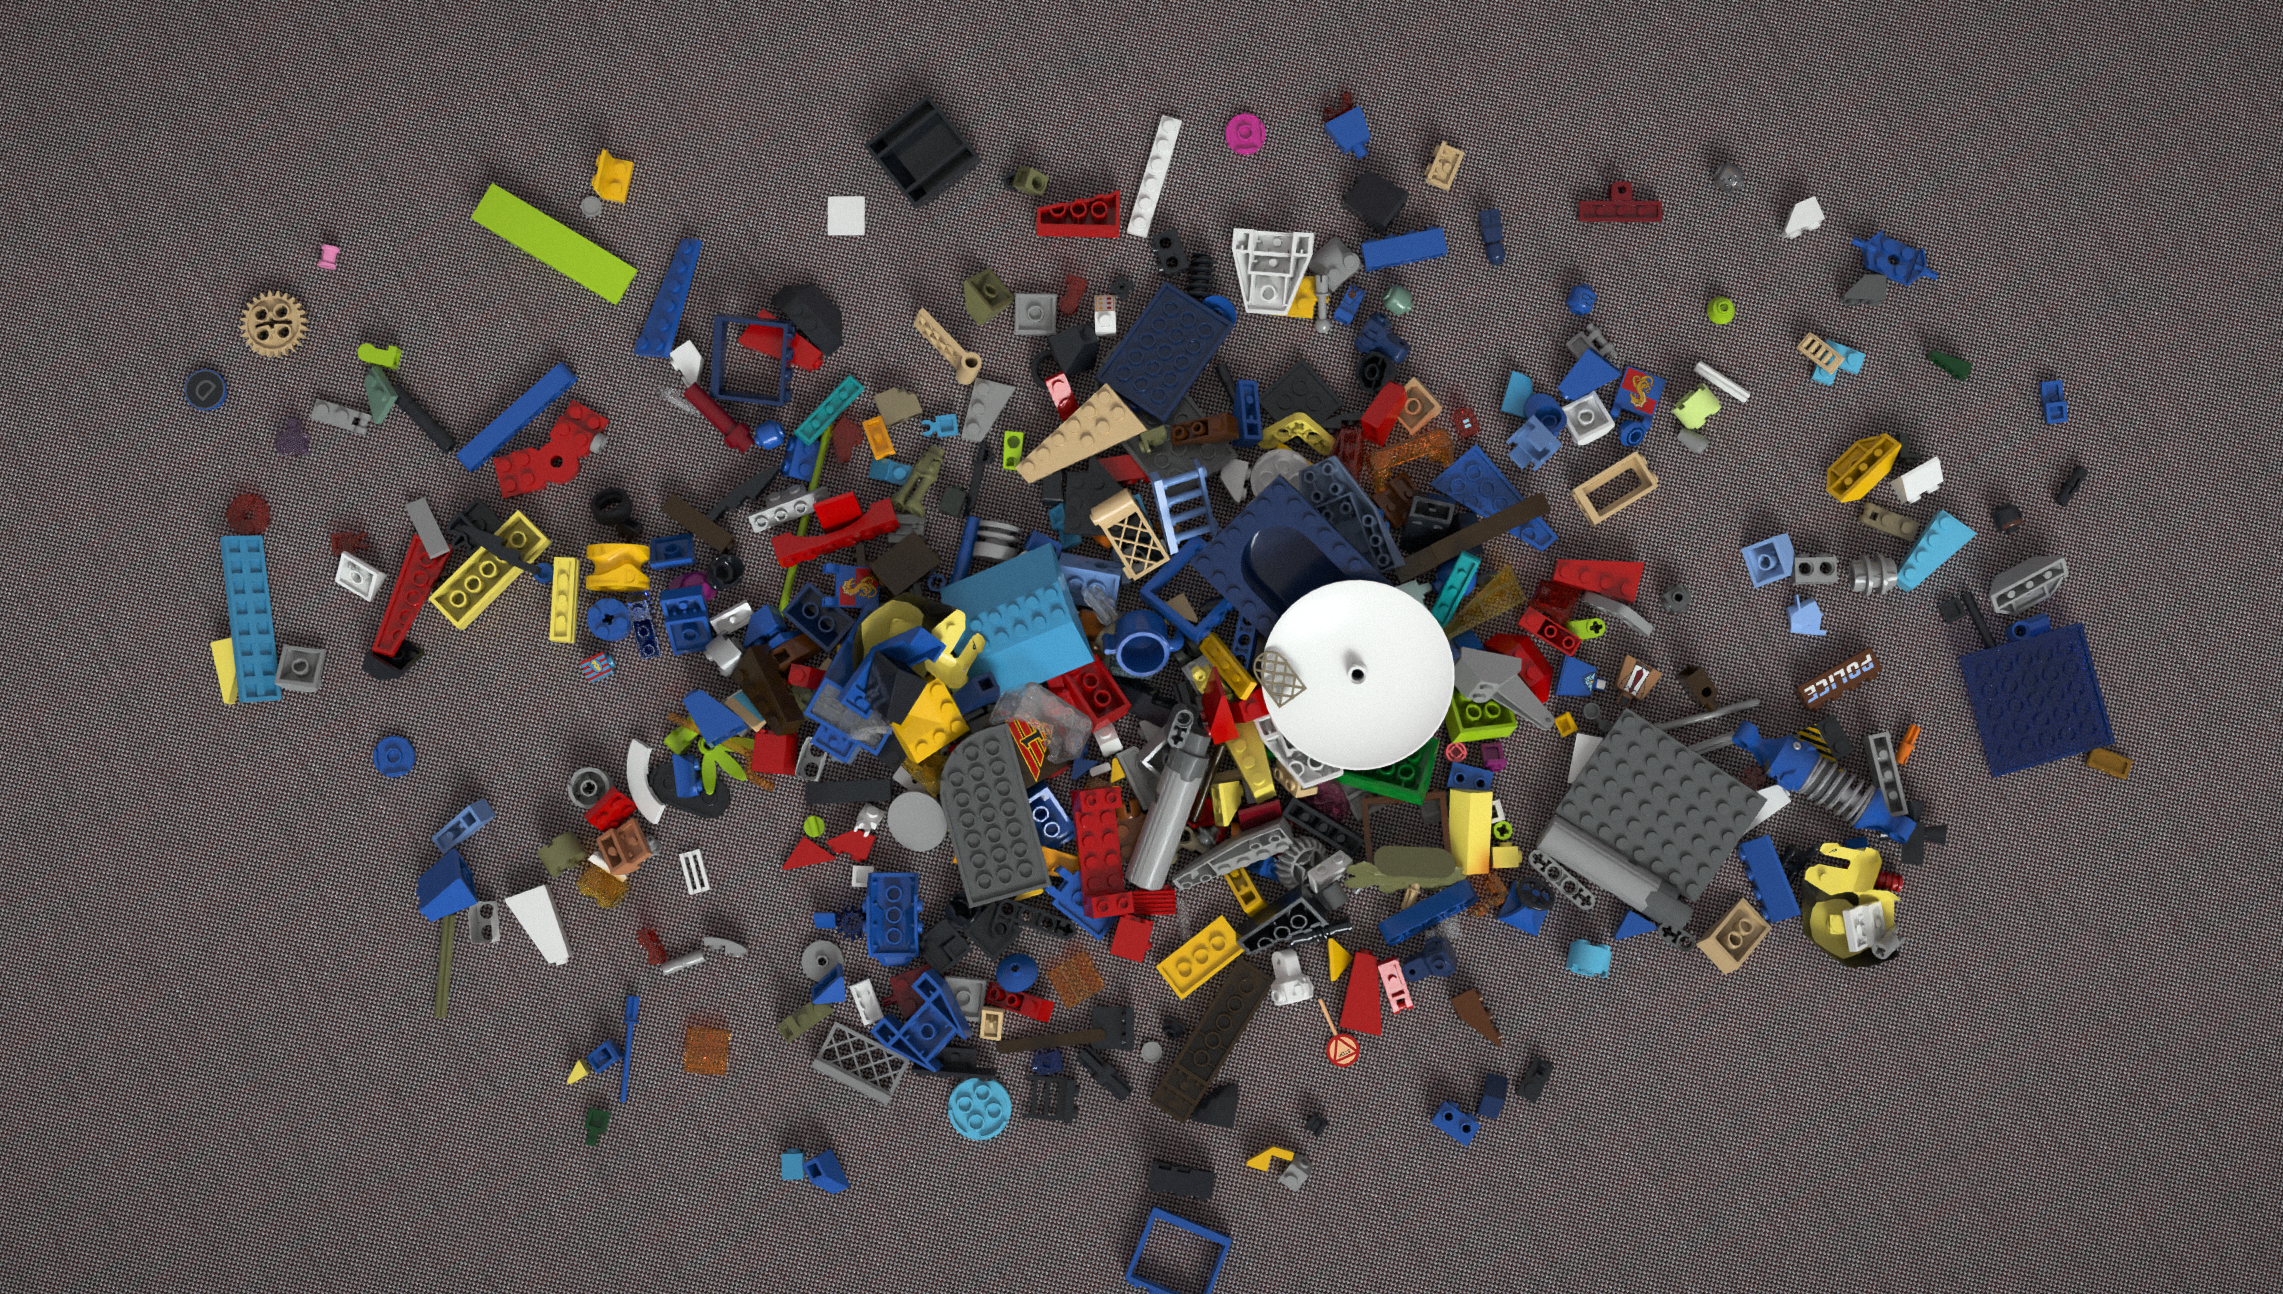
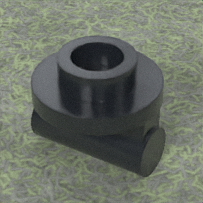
[1162,1015,1187,1038]

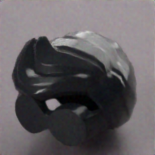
[706,553,745,591]
[944,890,981,930]

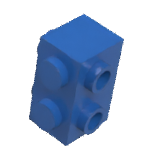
[1445,762,1494,792]
[1430,1100,1481,1147]

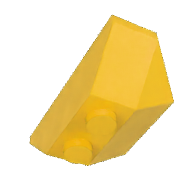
[1826,433,1901,503]

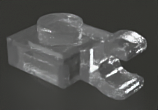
[1424,916,1463,940]

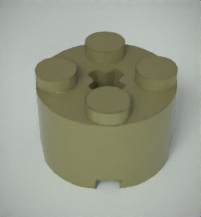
[537,831,588,878]

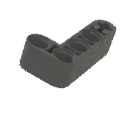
[1313,882,1349,911]

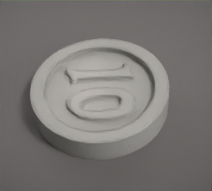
[581,196,602,217]
[1141,1041,1162,1063]

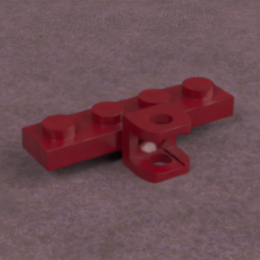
[1578,181,1662,223]

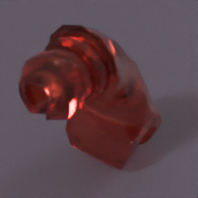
[1322,93,1354,123]

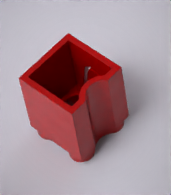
[751,729,799,775]
[1110,914,1154,963]

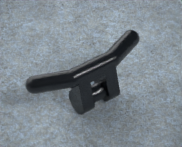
[1779,843,1821,887]

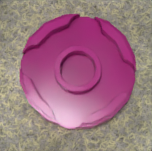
[1225,113,1266,155]

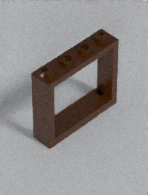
[1361,789,1452,864]

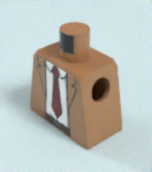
[1613,654,1663,707]

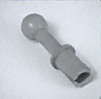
[1314,273,1331,333]

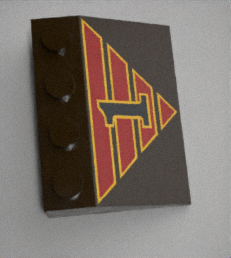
[979,688,1072,789]

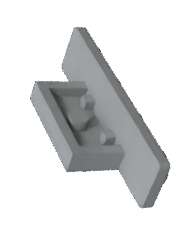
[748,483,831,533]

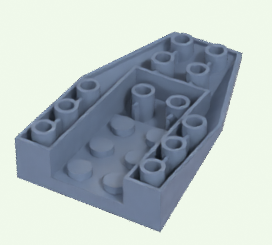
[1299,455,1406,574]

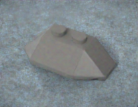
[1989,555,2069,616]

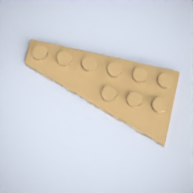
[1015,383,1148,484]

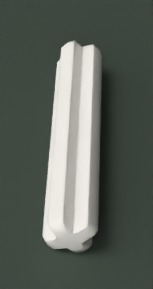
[1694,361,1750,402]

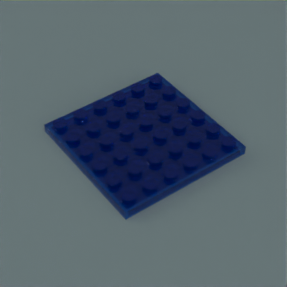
[1958,622,2115,778]

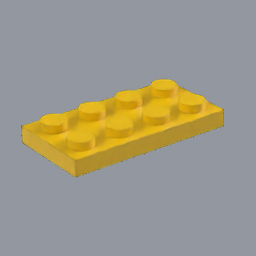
[1156,915,1244,1000]

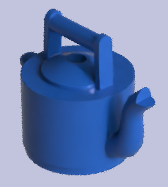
[1101,610,1185,677]

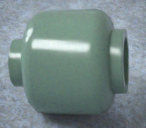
[1382,284,1414,315]

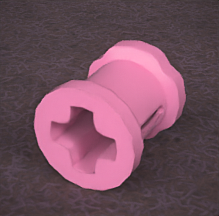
[317,244,340,270]

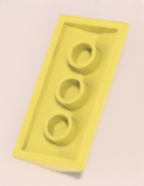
[1449,788,1493,875]

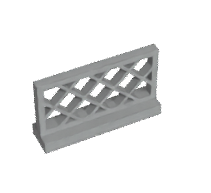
[811,1021,910,1106]

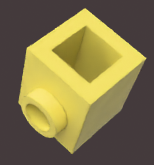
[1490,842,1522,868]

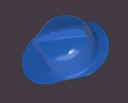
[1525,393,1567,437]

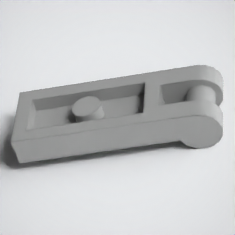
[310,399,372,436]

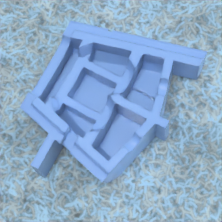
[1786,594,1826,636]

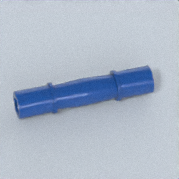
[949,516,982,585]

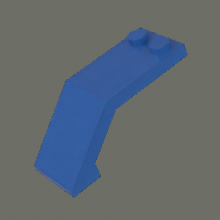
[836,626,947,720]

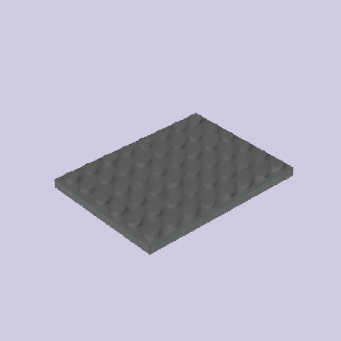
[1554,706,1768,903]

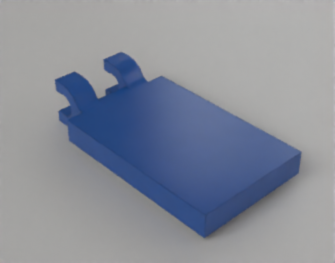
[1043,864,1120,941]

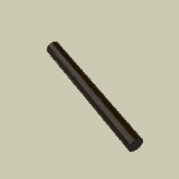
[1190,743,1226,822]

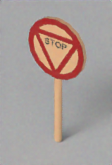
[1318,998,1360,1067]

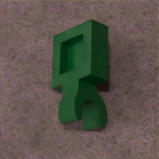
[584,1107,611,1147]

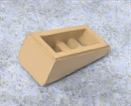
[1797,332,1845,375]

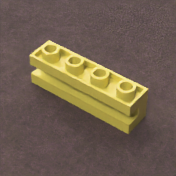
[549,557,580,643]

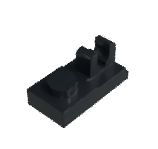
[1515,1056,1554,1104]

